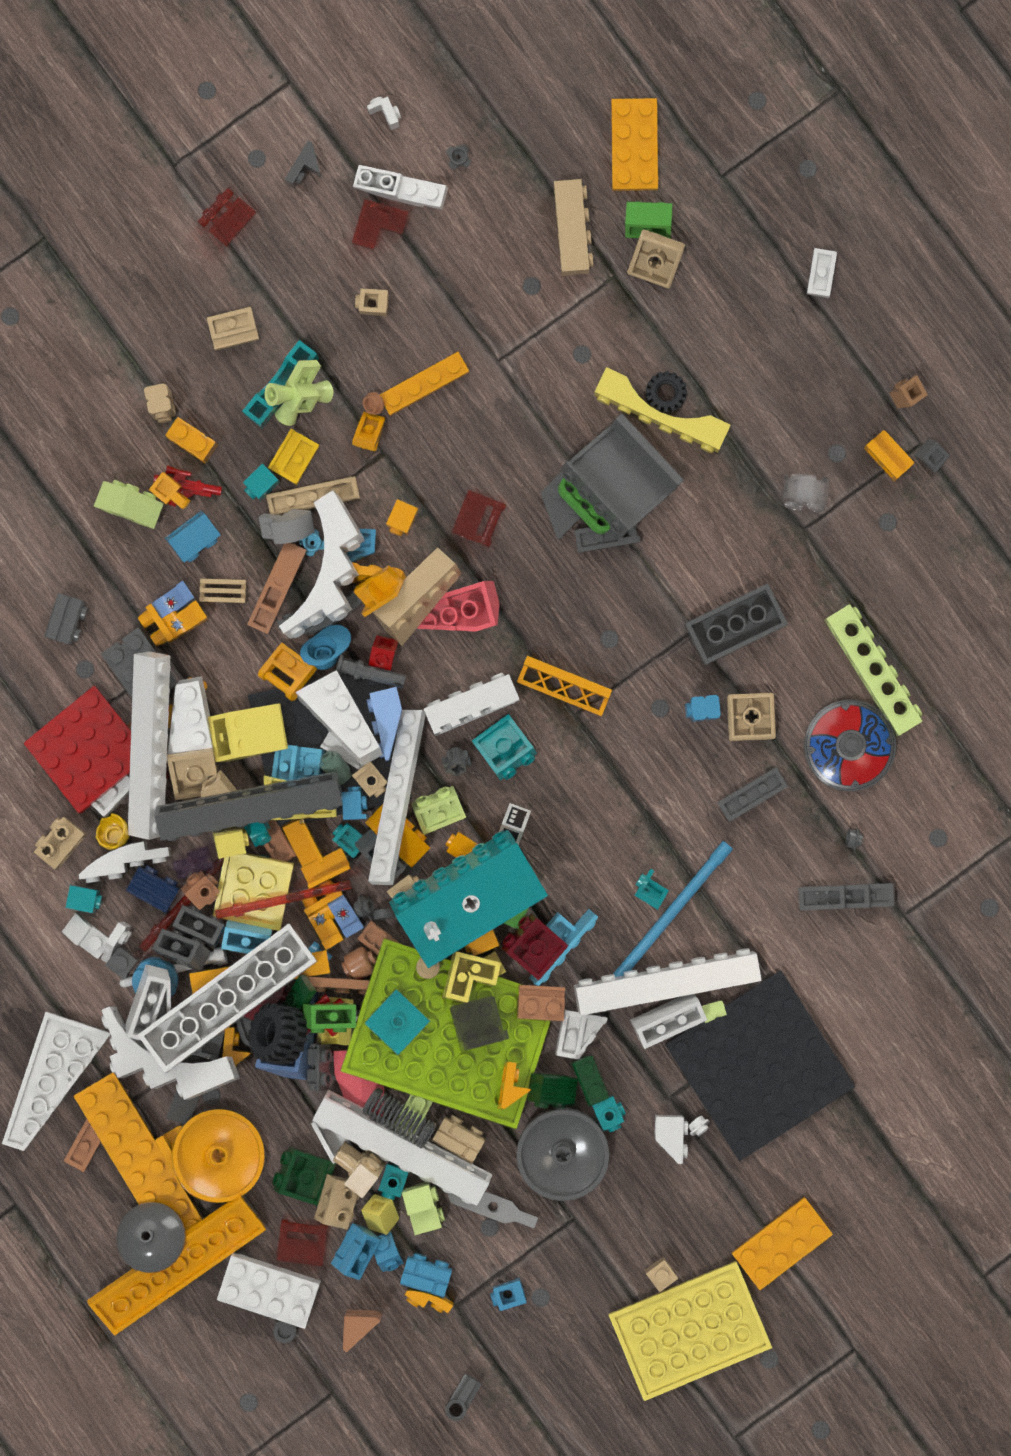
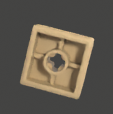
[627,229,685,289]
[727,693,776,741]

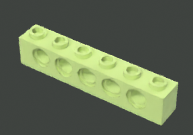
[824,604,923,737]

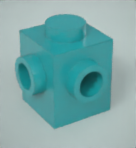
[592,1095,626,1133]

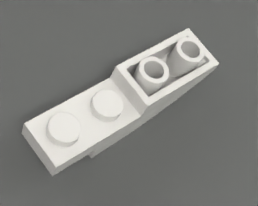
[353,165,448,210]
[79,841,172,883]

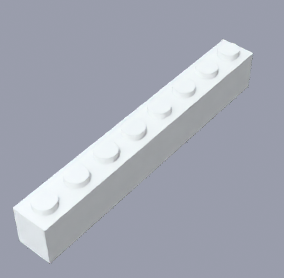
[128,651,171,840]
[573,948,762,1015]
[312,1089,492,1206]

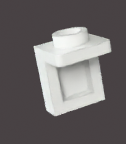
[367,97,401,130]

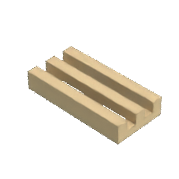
[199,579,246,603]

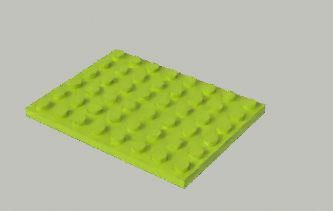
[340,939,550,1129]

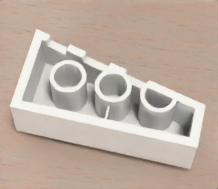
[296,670,382,766]
[424,673,520,736]

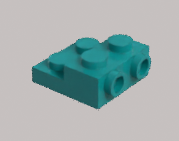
[472,714,538,781]

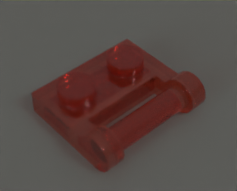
[452,490,506,547]
[277,1219,328,1266]

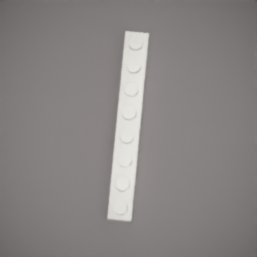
[368,710,426,885]

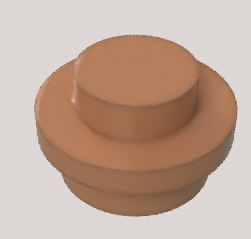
[363,392,384,415]

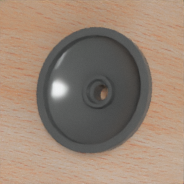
[117,1202,186,1273]

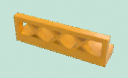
[517,656,612,717]

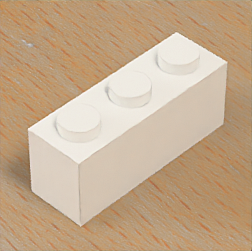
[630,994,707,1049]

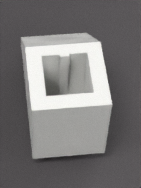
[655,1115,688,1164]

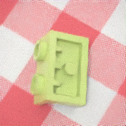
[411,786,466,835]

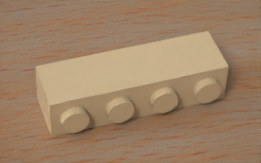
[554,179,593,276]

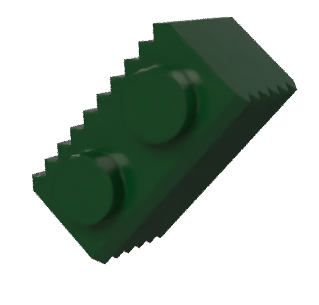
[571,1054,610,1106]
[527,1073,578,1108]

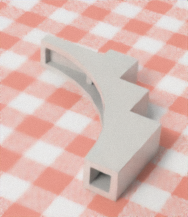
[279,490,365,639]
[102,1006,240,1100]

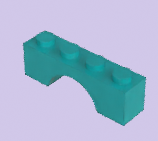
[242,340,319,429]

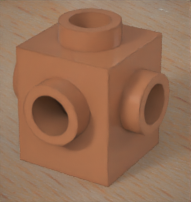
[181,871,220,910]

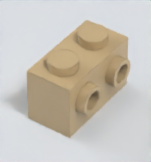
[314,1174,359,1230]

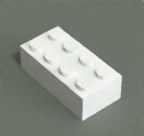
[217,1252,321,1329]

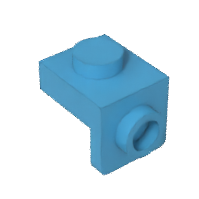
[374,1231,403,1272]

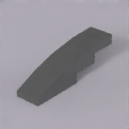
[799,883,896,910]

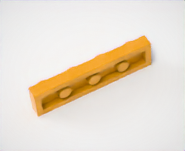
[380,352,470,416]

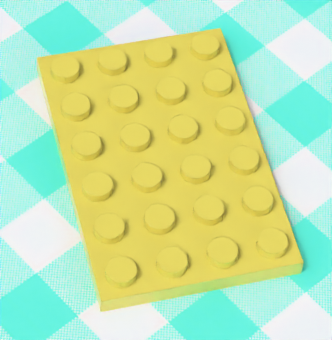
[608,1261,772,1401]

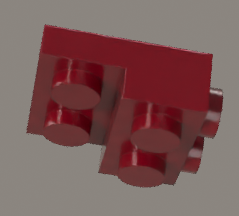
[501,913,569,980]

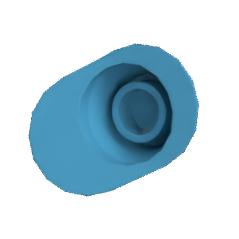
[300,625,351,670]

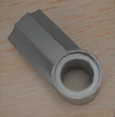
[445,1373,482,1421]

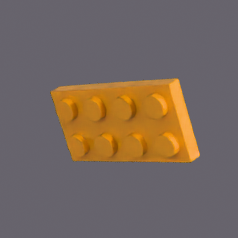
[611,98,658,191]
[731,1197,833,1290]

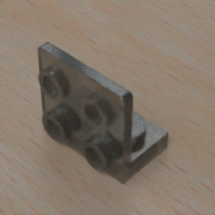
[450,996,509,1052]

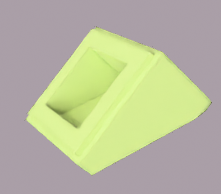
[702,1000,727,1023]

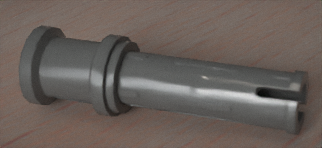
[336,655,406,689]

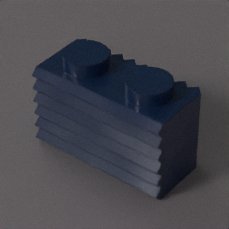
[126,865,181,913]

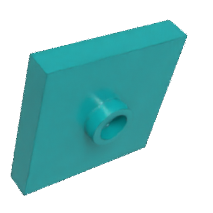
[364,989,430,1056]

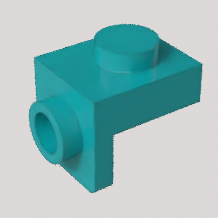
[332,823,363,858]
[634,869,669,910]

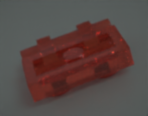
[197,188,256,247]

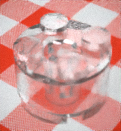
[782,474,830,512]

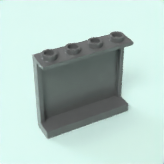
[560,414,684,537]

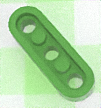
[558,478,611,534]

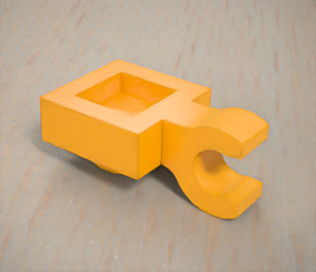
[149,472,191,509]

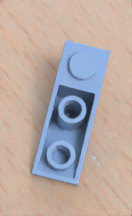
[367,687,402,761]

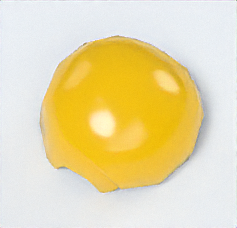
[96,813,130,850]

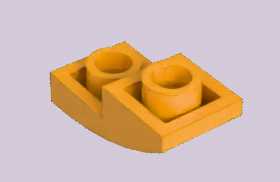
[405,1288,454,1313]

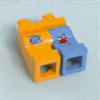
[138,581,209,646]
[301,880,365,950]

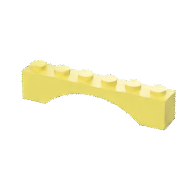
[594,367,731,453]

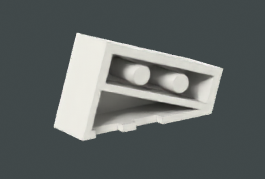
[167,676,213,755]
[125,964,171,1040]

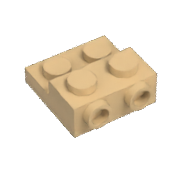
[167,748,218,801]

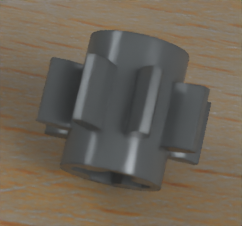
[442,747,471,776]

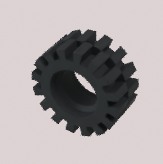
[645,371,687,414]

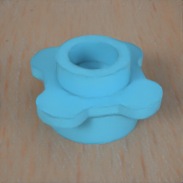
[299,529,324,556]

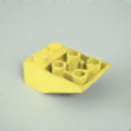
[208,704,288,762]

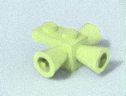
[265,360,333,426]

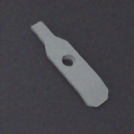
[448,1191,538,1228]

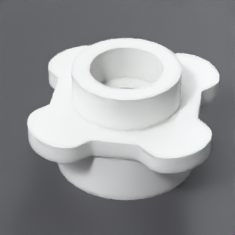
[688,1115,710,1136]

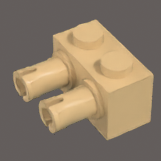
[34,817,87,870]
[333,1141,386,1198]

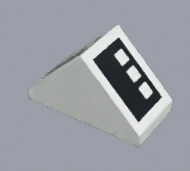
[499,803,531,846]

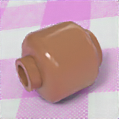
[342,947,377,980]

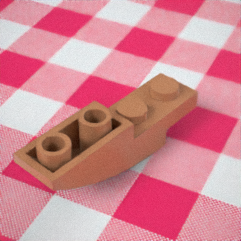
[247,543,306,634]

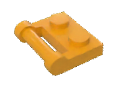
[258,642,317,701]

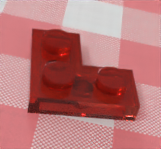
[352,199,409,250]

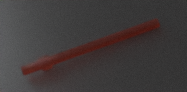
[139,858,224,952]
[215,880,352,919]

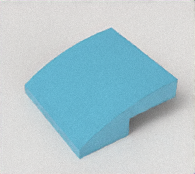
[272,745,325,781]

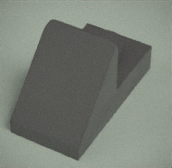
[285,140,322,189]

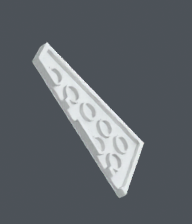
[2,1012,111,1151]

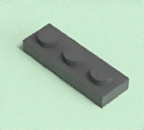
[717,767,788,822]

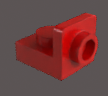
[369,635,398,671]

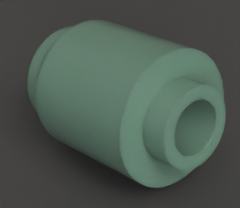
[319,751,352,785]

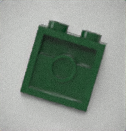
[272,1146,336,1206]

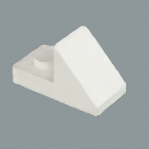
[62,913,109,959]

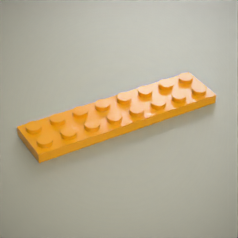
[74,1072,203,1232]
[87,1194,266,1336]

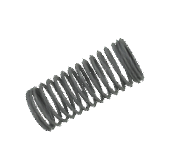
[363,1087,436,1149]

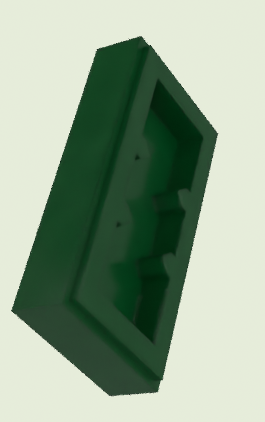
[282,975,316,1013]

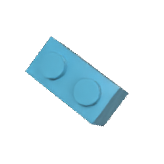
[221,920,272,954]

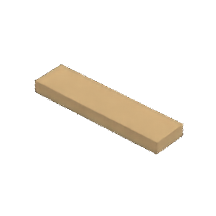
[266,476,360,516]

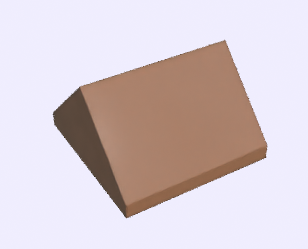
[343,1309,383,1352]

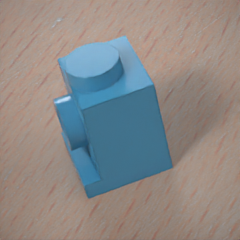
[342,787,369,820]
[490,1277,526,1311]

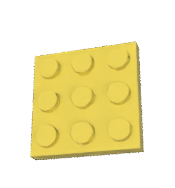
[213,853,294,931]

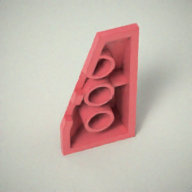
[417,581,500,632]
[333,1050,384,1117]

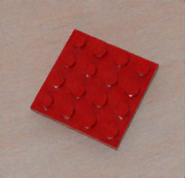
[23,685,131,814]

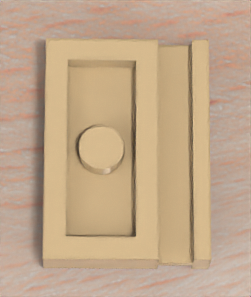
[207,307,259,351]

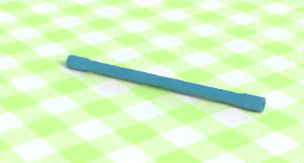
[613,841,733,977]

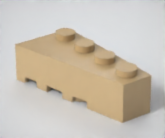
[373,548,461,646]

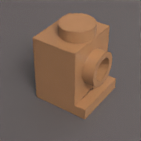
[889,375,928,409]

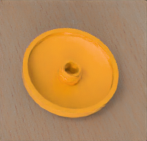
[171,1109,264,1203]

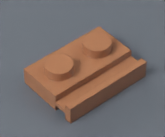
[517,985,565,1022]

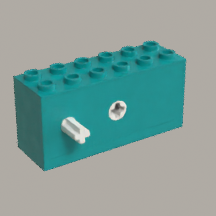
[389,830,548,968]

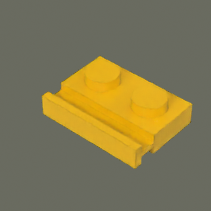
[268,429,320,485]

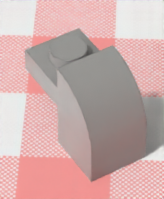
[259,509,315,544]

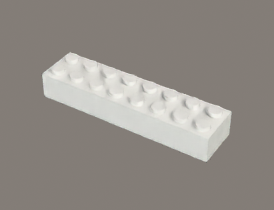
[138,924,318,1073]

